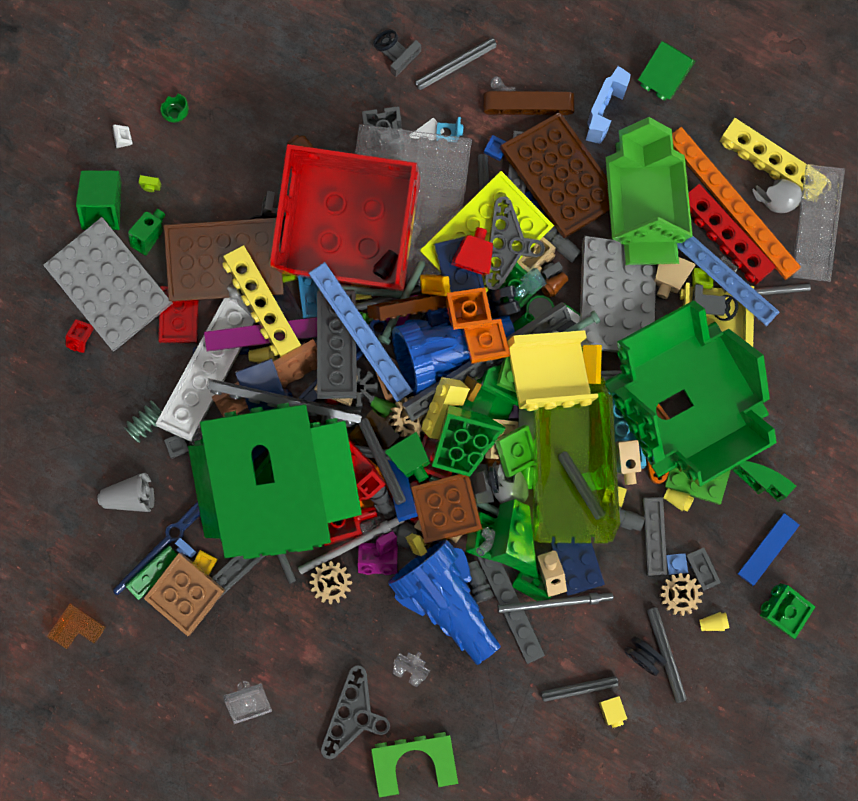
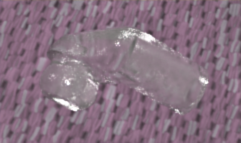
[490,76,515,91]

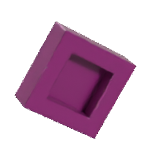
[376,531,397,556]

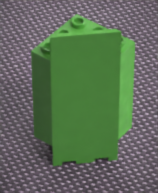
[606,117,693,265]

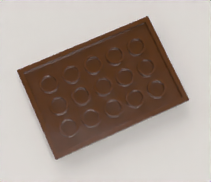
[500,112,610,238]
[164,218,284,302]

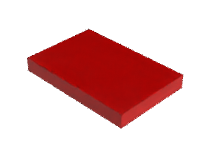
[159,286,199,343]

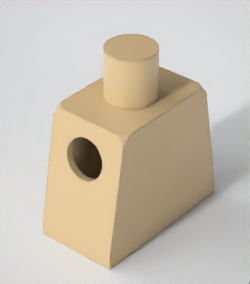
[654,257,696,299]
[613,440,641,485]
[537,551,567,597]

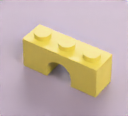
[421,377,470,439]

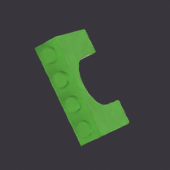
[371,732,458,797]

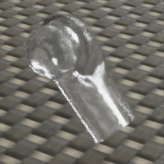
[476,527,495,556]

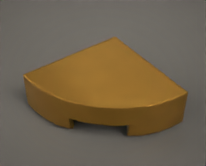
[464,376,482,402]

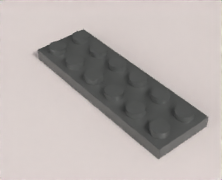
[317,291,357,399]

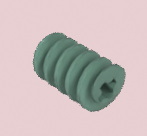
[124,400,162,443]

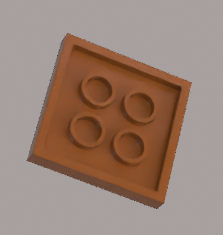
[411,474,483,544]

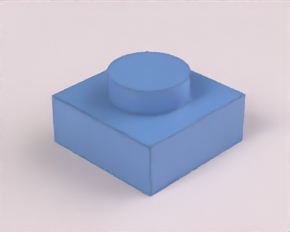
[175,538,197,558]
[666,553,688,575]

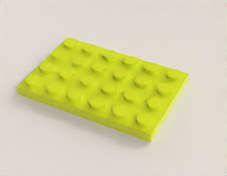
[420,171,554,292]

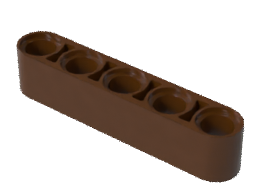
[483,91,574,115]

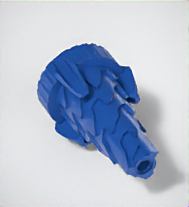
[392,315,515,396]
[388,539,501,665]

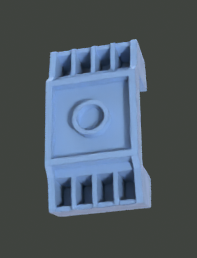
[586,66,631,144]

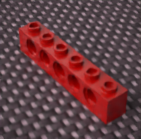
[688,184,776,286]

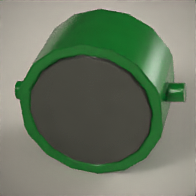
[525,296,554,319]

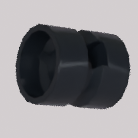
[490,285,521,317]

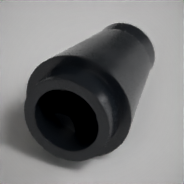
[373,250,398,279]

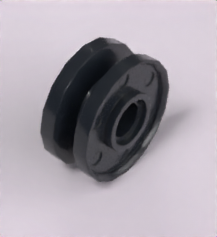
[623,636,667,676]

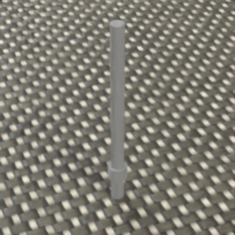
[298,517,405,574]

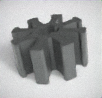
[347,368,378,409]

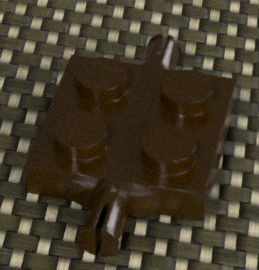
[348,409,401,464]

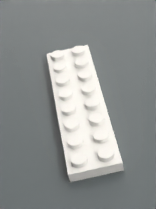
[156,298,255,442]

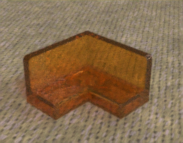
[47,604,106,649]

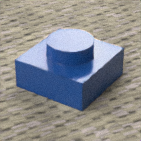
[484,135,506,161]

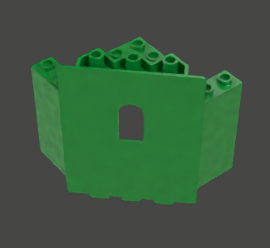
[604,300,777,487]
[188,402,362,559]

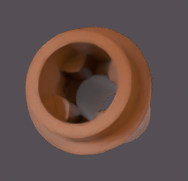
[540,272,568,298]

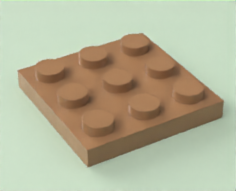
[144,553,225,636]

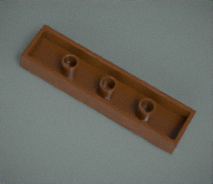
[367,294,447,321]

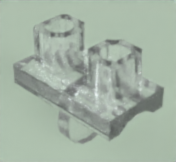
[392,651,430,687]

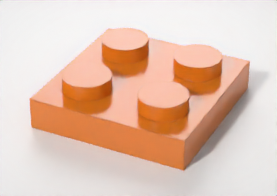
[462,319,510,364]

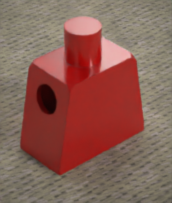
[451,227,493,276]

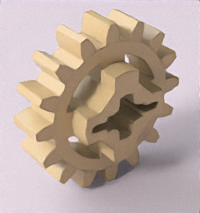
[390,396,428,437]
[310,561,352,604]
[659,573,703,616]

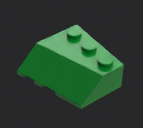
[455,376,514,421]
[432,405,506,477]
[491,499,538,578]

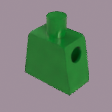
[128,209,166,256]
[385,432,430,482]

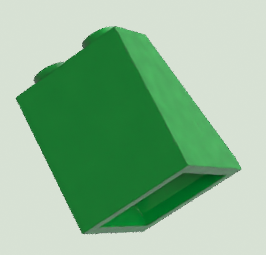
[638,41,696,101]
[76,170,121,230]

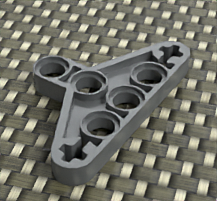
[484,196,545,290]
[321,665,390,759]

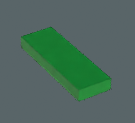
[125,545,178,600]

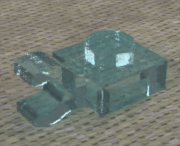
[515,268,547,298]

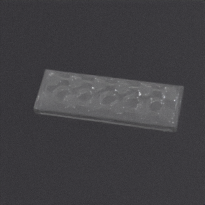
[792,164,845,282]

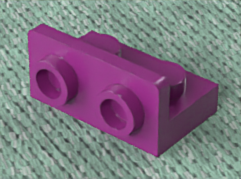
[358,543,398,575]

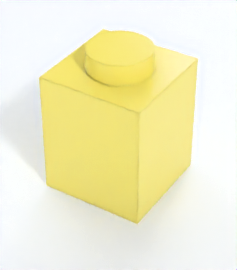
[599,696,627,728]

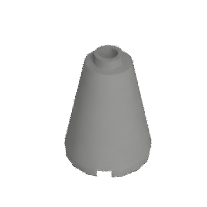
[98,473,154,512]

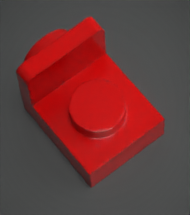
[66,319,93,353]

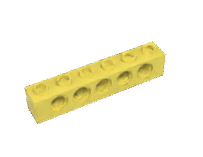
[720,118,829,202]
[222,245,301,358]

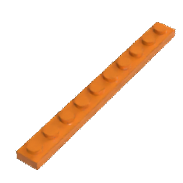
[672,127,801,280]

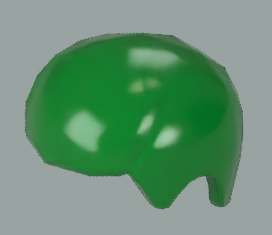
[160,93,189,123]

